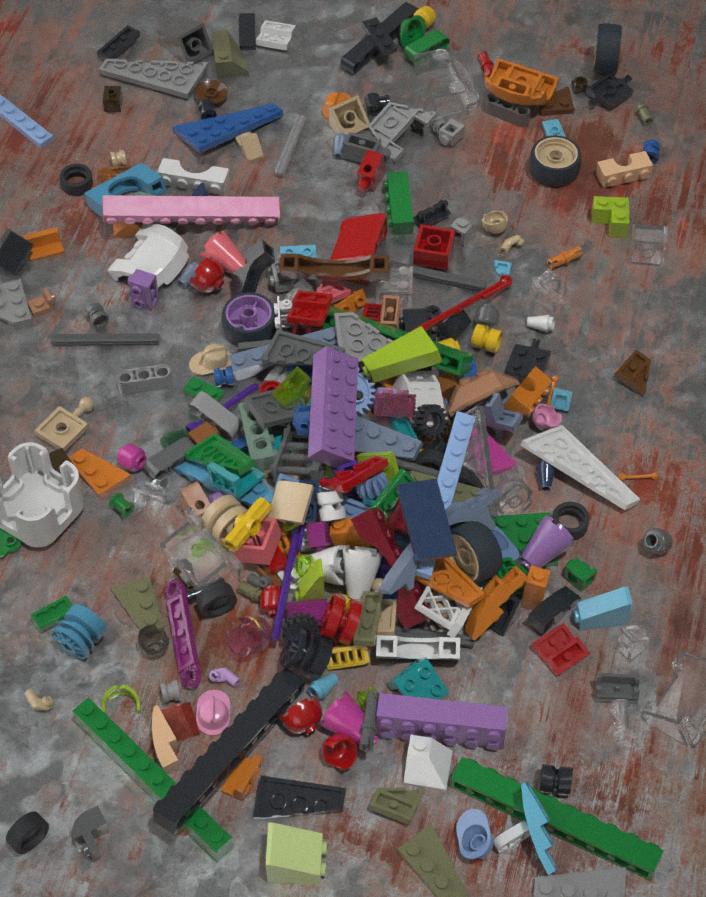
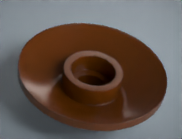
[195,80,228,104]

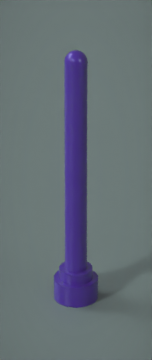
[184,383,259,436]

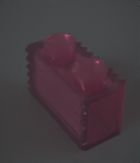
[374,389,416,417]

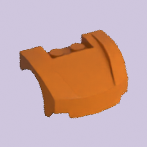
[484,58,559,105]

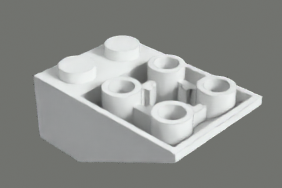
[392,371,446,427]

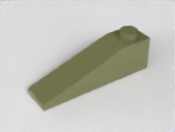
[212,30,249,78]

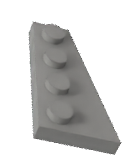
[533,867,626,897]

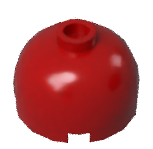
[190,256,224,293]
[279,695,323,735]

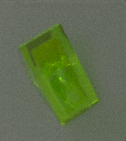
[272,366,311,407]

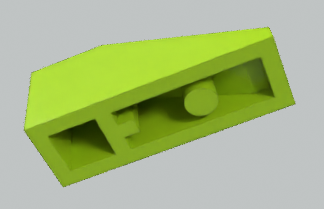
[295,559,325,602]

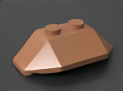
[446,368,519,417]

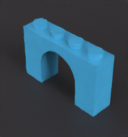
[84,163,167,217]

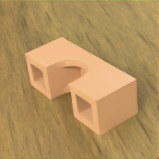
[596,151,653,188]

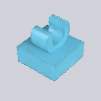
[550,388,573,411]

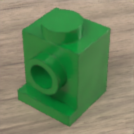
[564,557,597,592]

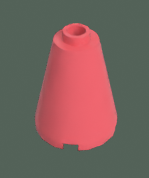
[200,231,247,274]

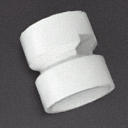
[317,490,346,521]

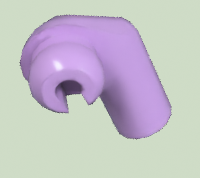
[209,668,241,687]

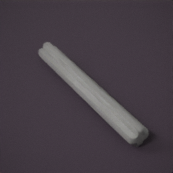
[275,114,306,178]

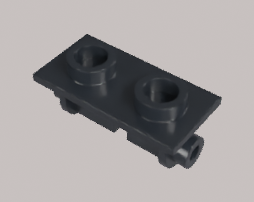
[413,200,451,226]

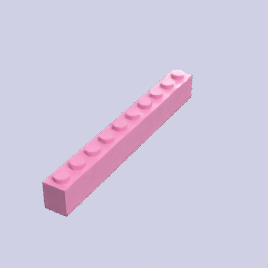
[102,195,280,225]

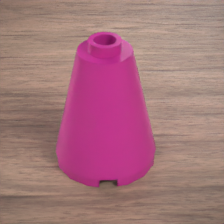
[319,691,379,749]

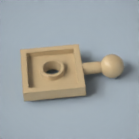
[34,397,94,451]
[357,578,398,636]

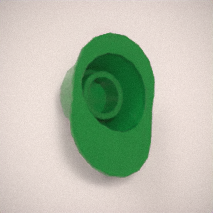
[399,15,426,49]

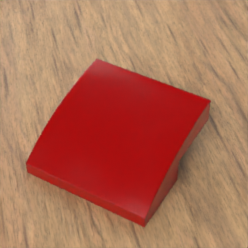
[286,290,333,327]
[530,622,590,676]

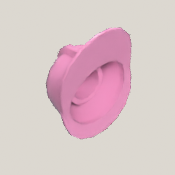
[196,690,230,736]

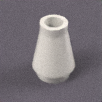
[527,315,555,333]

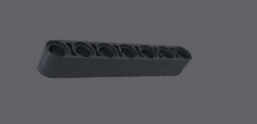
[340,2,419,74]

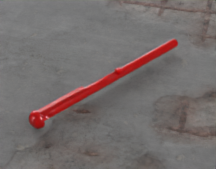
[412,275,513,331]

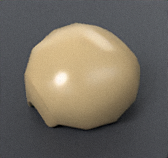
[481,211,509,234]

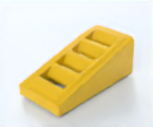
[327,642,370,670]

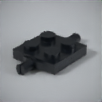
[586,73,634,110]
[505,338,551,389]

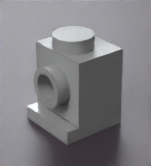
[439,118,465,146]
[450,217,474,248]

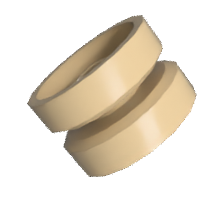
[201,495,248,546]

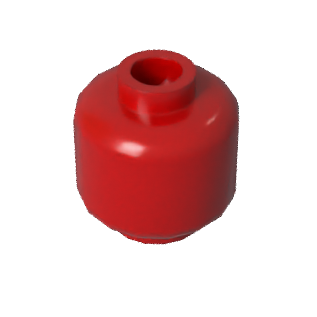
[260,585,287,617]

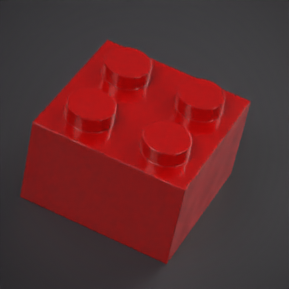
[413,224,455,270]

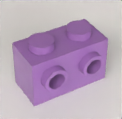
[128,269,159,311]

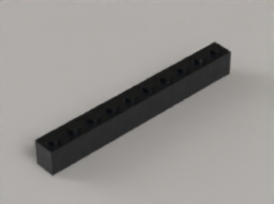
[153,668,305,835]

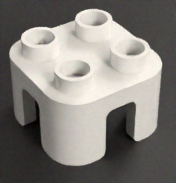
[0,442,85,547]

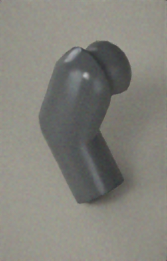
[246,573,272,591]

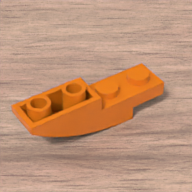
[465,565,528,641]

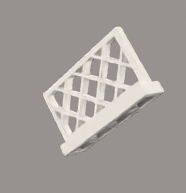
[415,581,486,638]

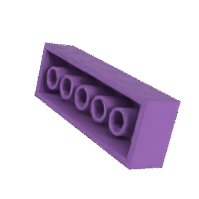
[308,346,358,468]
[376,693,508,750]

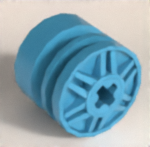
[51,604,107,659]

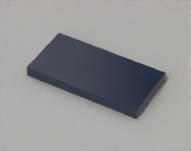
[396,478,457,563]

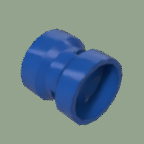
[643,140,660,164]
[213,367,234,387]

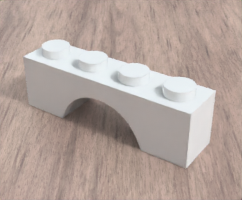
[157,158,230,195]
[376,635,460,661]

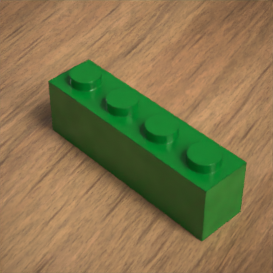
[384,171,414,235]

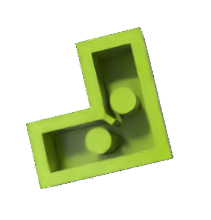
[592,196,630,238]

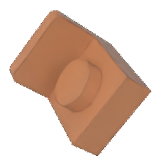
[27,288,56,318]

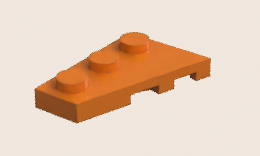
[415,558,485,608]

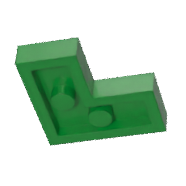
[183,377,225,418]

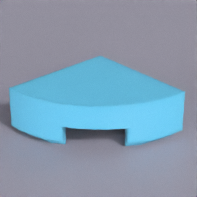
[494,260,512,277]

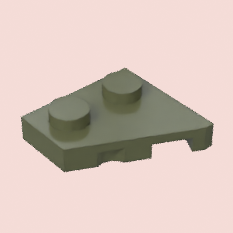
[369,787,425,825]

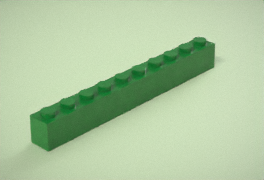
[322,306,474,376]
[72,697,234,863]
[450,757,664,881]

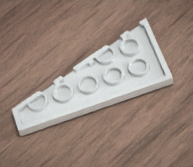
[520,425,640,510]

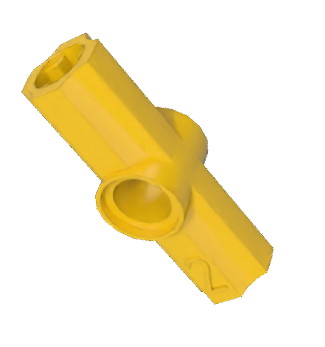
[222,497,272,553]

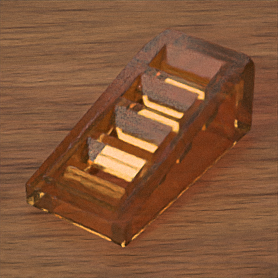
[97,165,132,184]

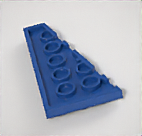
[172,103,283,153]

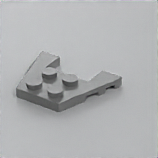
[368,102,438,164]

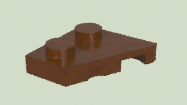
[614,349,651,397]

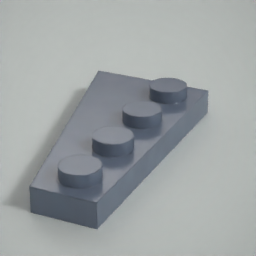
[354,416,423,461]

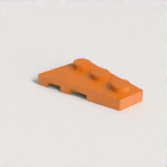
[69,448,132,499]

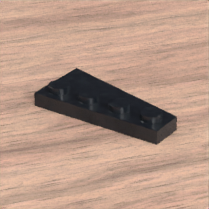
[253,775,347,820]

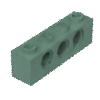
[239,403,277,471]

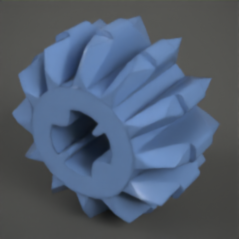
[355,472,389,500]

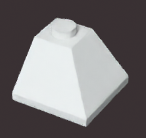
[403,735,452,791]

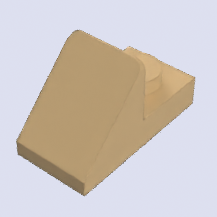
[235,131,264,163]

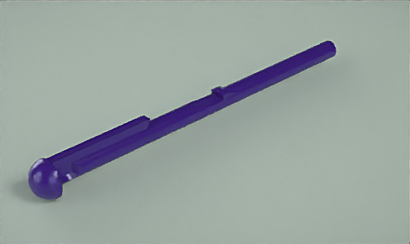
[271,522,306,641]

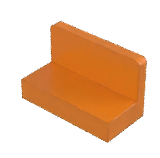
[23,227,64,262]
[221,754,264,802]

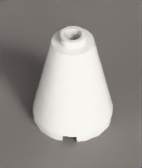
[296,545,346,586]
[343,546,383,600]

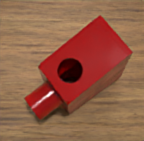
[356,149,386,194]

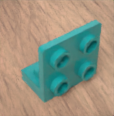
[207,462,265,499]
[386,658,449,700]

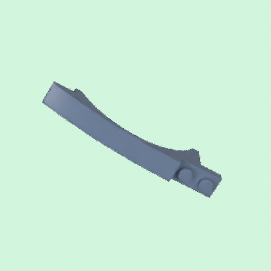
[443,392,523,432]
[378,488,501,594]

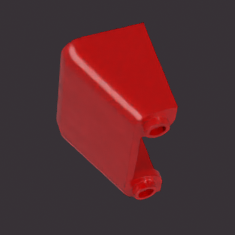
[327,213,388,286]

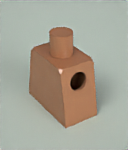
[180,481,210,531]

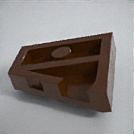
[539,87,574,116]

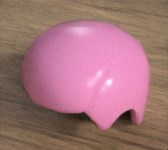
[531,404,562,431]

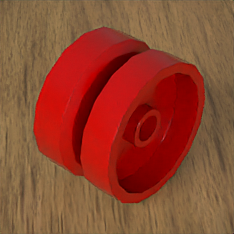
[320,593,363,645]

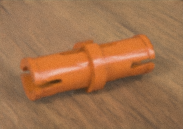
[547,246,583,270]

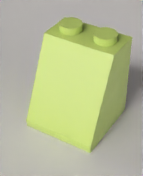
[266,822,327,884]

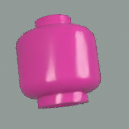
[117,444,147,472]

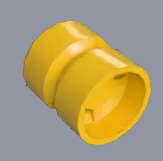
[470,324,503,354]

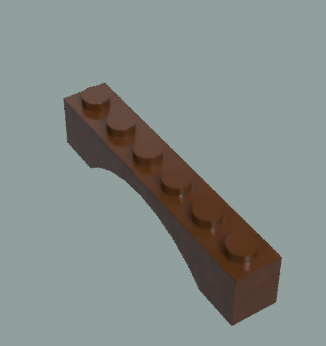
[279,254,391,281]

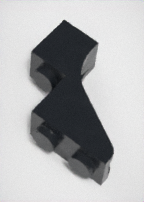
[231,240,275,296]

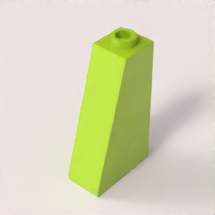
[362,326,442,382]

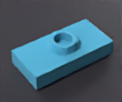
[542,119,566,137]

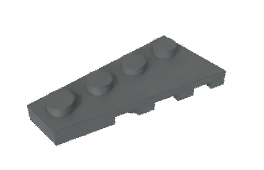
[262,330,346,366]

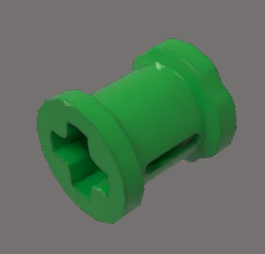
[109,492,135,518]

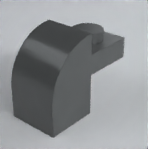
[72,805,109,862]

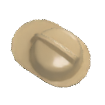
[189,343,231,375]

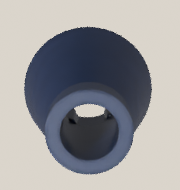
[536,461,555,491]

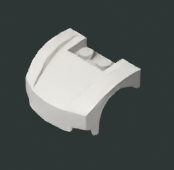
[107,223,189,287]

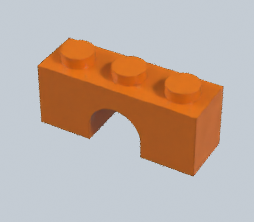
[503,366,552,417]

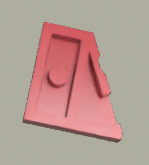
[316,280,352,304]

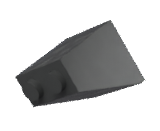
[158,17,214,64]

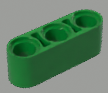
[404,29,450,65]

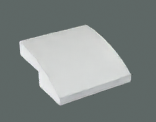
[256,20,296,50]

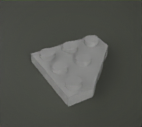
[0,279,32,327]
[334,312,393,365]

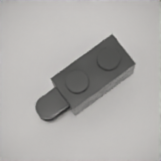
[343,132,391,164]

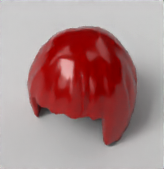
[321,733,358,770]

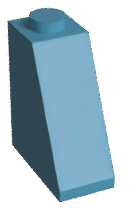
[573,586,632,630]

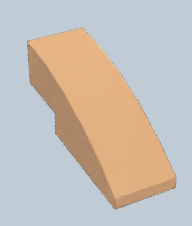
[152,705,180,775]

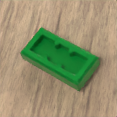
[30,596,72,633]

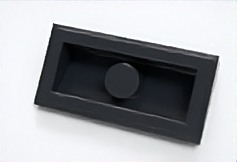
[439,309,472,341]

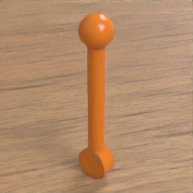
[546,375,559,406]
[618,472,659,482]

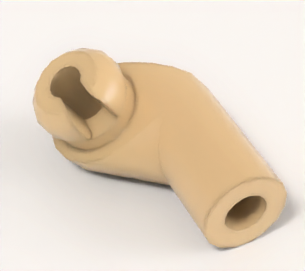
[499,235,524,254]
[25,689,53,711]

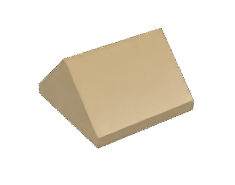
[329,95,370,135]

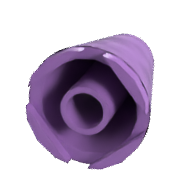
[520,516,575,571]

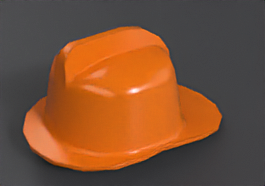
[322,91,351,119]

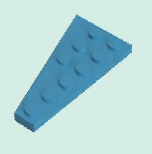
[175,460,274,516]

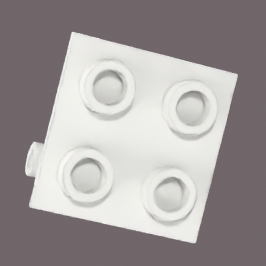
[274,296,294,331]

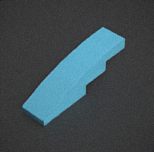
[521,782,558,875]

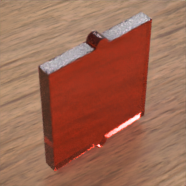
[161,702,200,742]

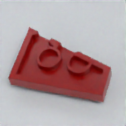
[319,456,389,493]

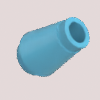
[308,673,339,700]

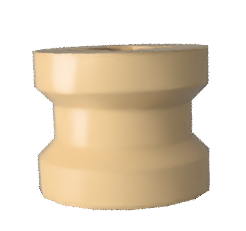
[110,150,127,169]

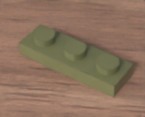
[353,591,384,647]

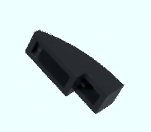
[528,586,582,634]

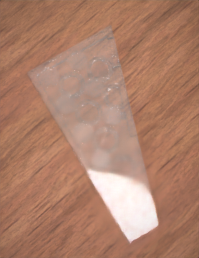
[462,405,498,520]

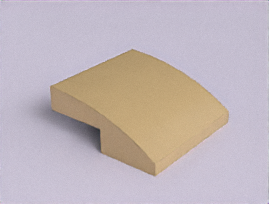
[267,481,314,525]

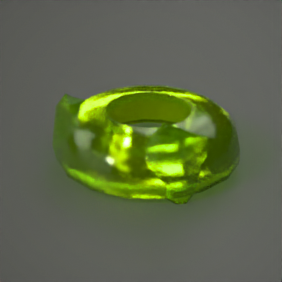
[296,554,315,579]

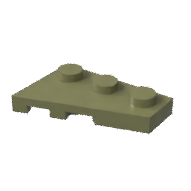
[111,577,164,636]

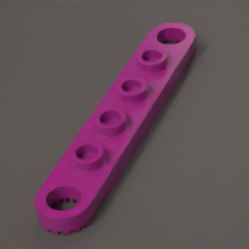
[165,579,202,689]

